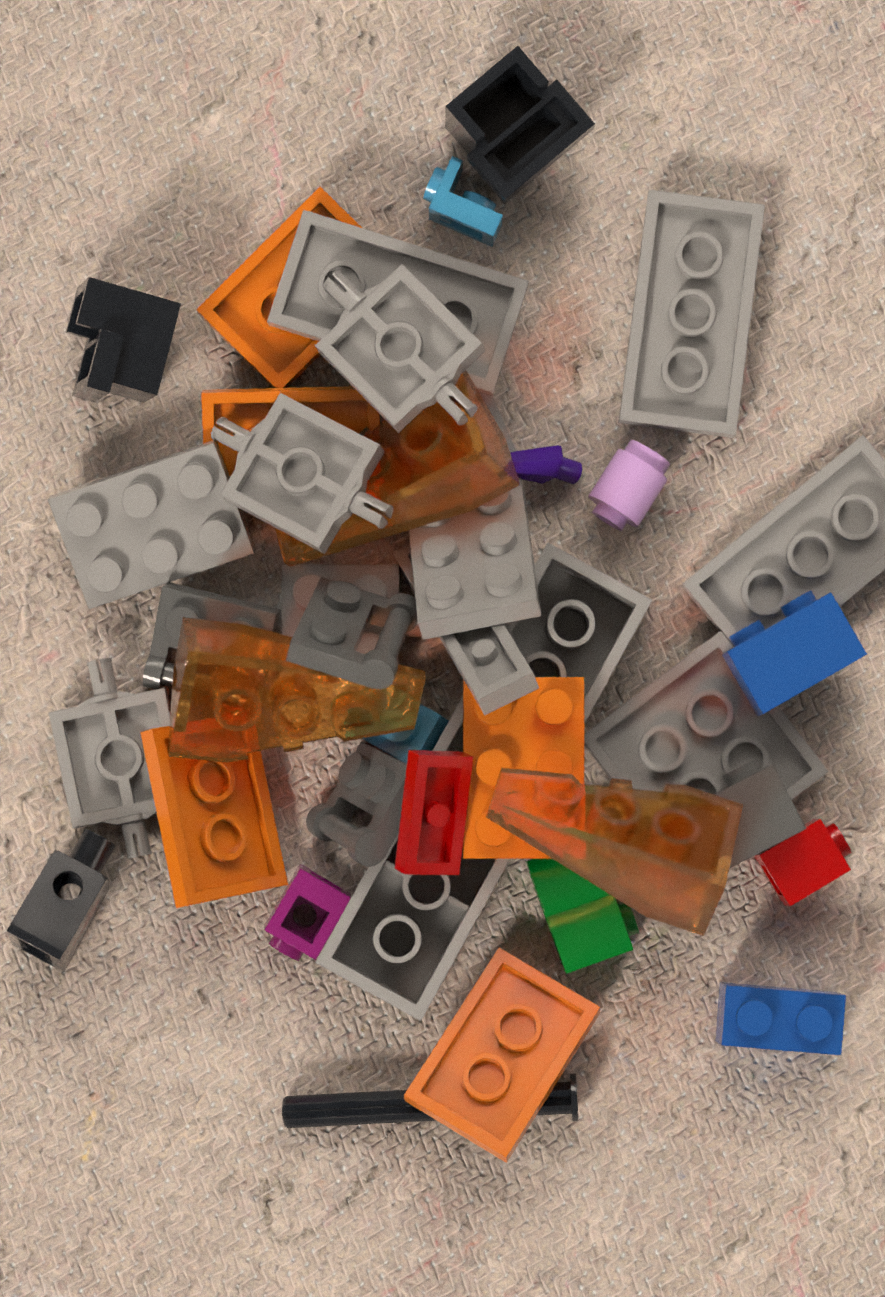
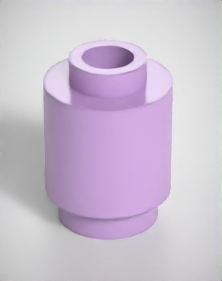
[588,440,670,531]

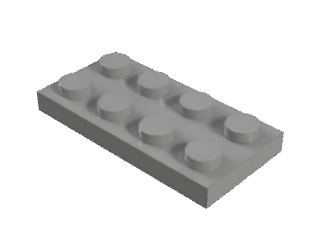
[618,190,765,438]
[267,210,529,396]
[681,435,885,647]

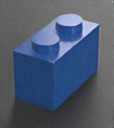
[722,590,867,716]
[715,982,846,1055]

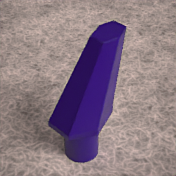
[485,445,582,484]

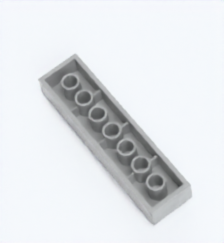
[315,543,652,1021]

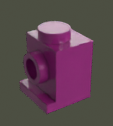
[264,864,352,961]

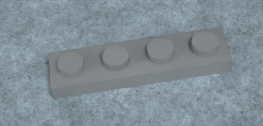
[393,545,539,716]

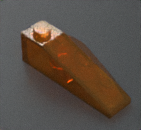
[275,370,520,567]
[168,617,426,763]
[486,768,743,936]

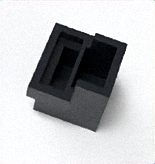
[445,46,595,204]
[65,277,181,403]

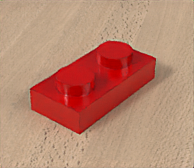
[394,750,474,875]

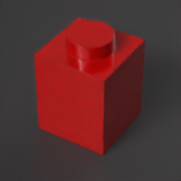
[754,819,852,907]

